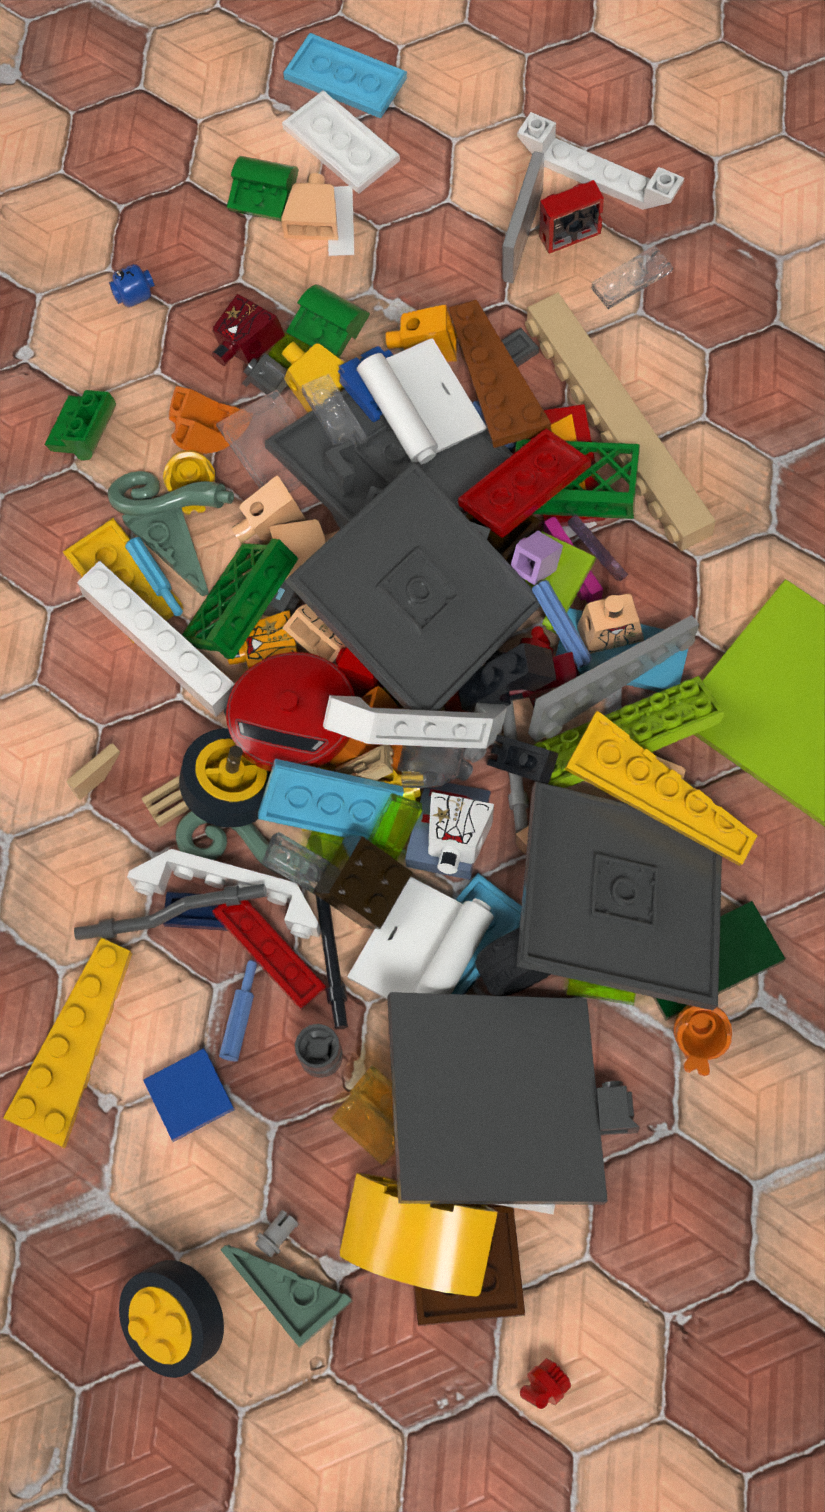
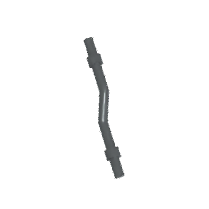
[74,884,267,940]

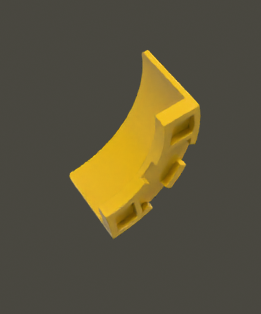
[340,1173,498,1297]

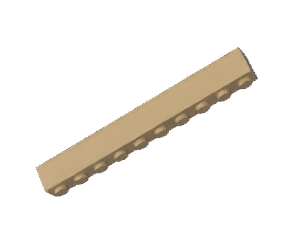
[525,292,716,551]

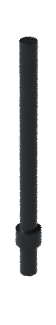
[308,837,348,1030]

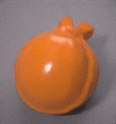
[673,1005,732,1076]

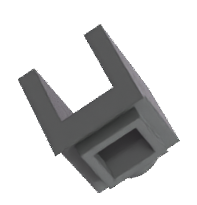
[596,1081,640,1136]

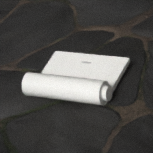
[357,338,487,464]
[347,877,494,999]

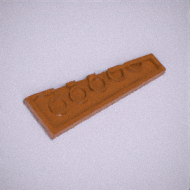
[449,299,552,448]

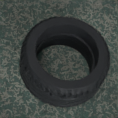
[475,927,551,996]

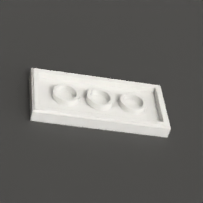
[282,90,400,194]

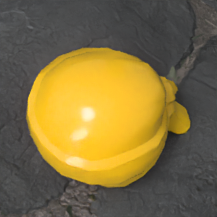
[163,450,215,515]

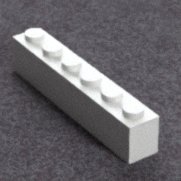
[77,561,235,717]

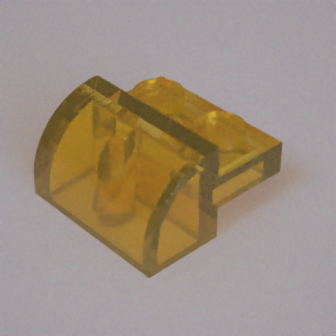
[331,1065,395,1165]

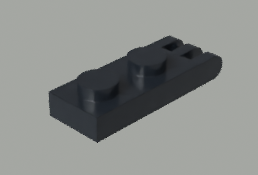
[486,734,559,784]

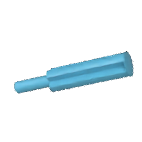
[125,537,183,616]

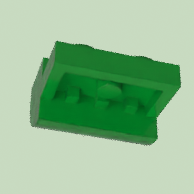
[227,156,299,221]
[286,284,370,358]
[44,390,116,461]

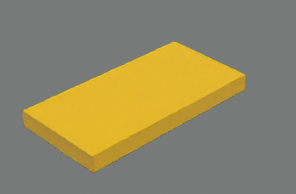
[63,518,184,643]

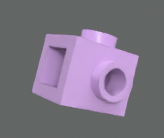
[511,531,563,585]

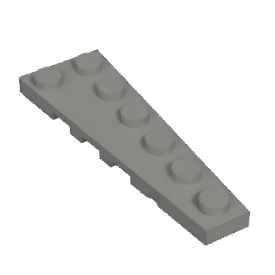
[528,615,699,742]

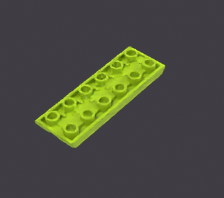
[534,676,725,788]

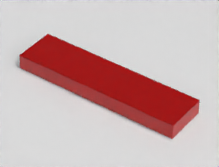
[212,900,326,1011]

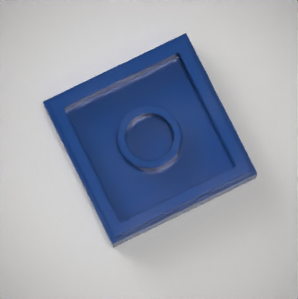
[143,1048,235,1142]

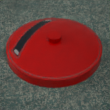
[226,652,355,772]

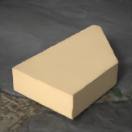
[66,743,120,800]

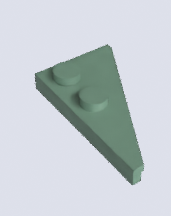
[122,508,209,596]
[220,1245,353,1348]

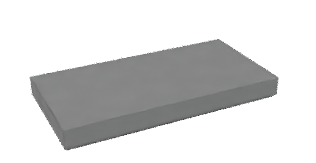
[502,151,544,283]

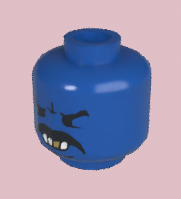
[109,264,155,308]

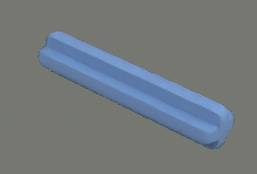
[532,580,592,668]

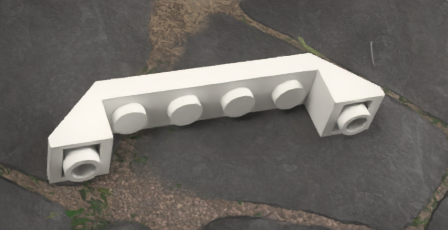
[517,112,685,210]
[323,695,507,749]
[127,849,321,939]

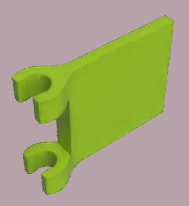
[524,532,597,634]

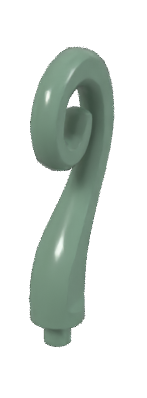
[108,471,234,516]
[176,811,311,877]

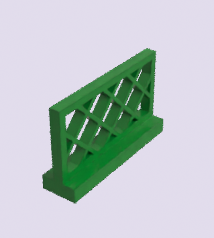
[516,439,640,519]
[182,539,299,659]

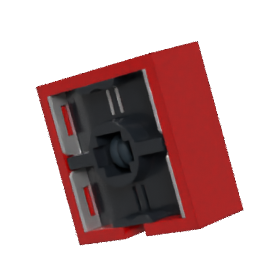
[539,180,604,254]

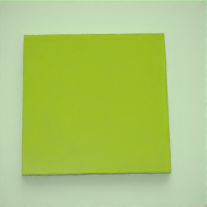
[694,579,825,827]

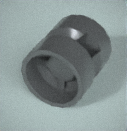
[295,1024,343,1078]

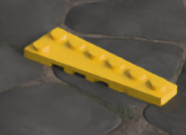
[565,711,758,866]
[3,938,132,1149]

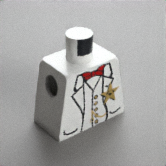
[428,792,494,874]

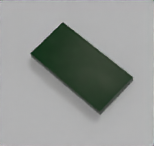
[653,901,786,1021]

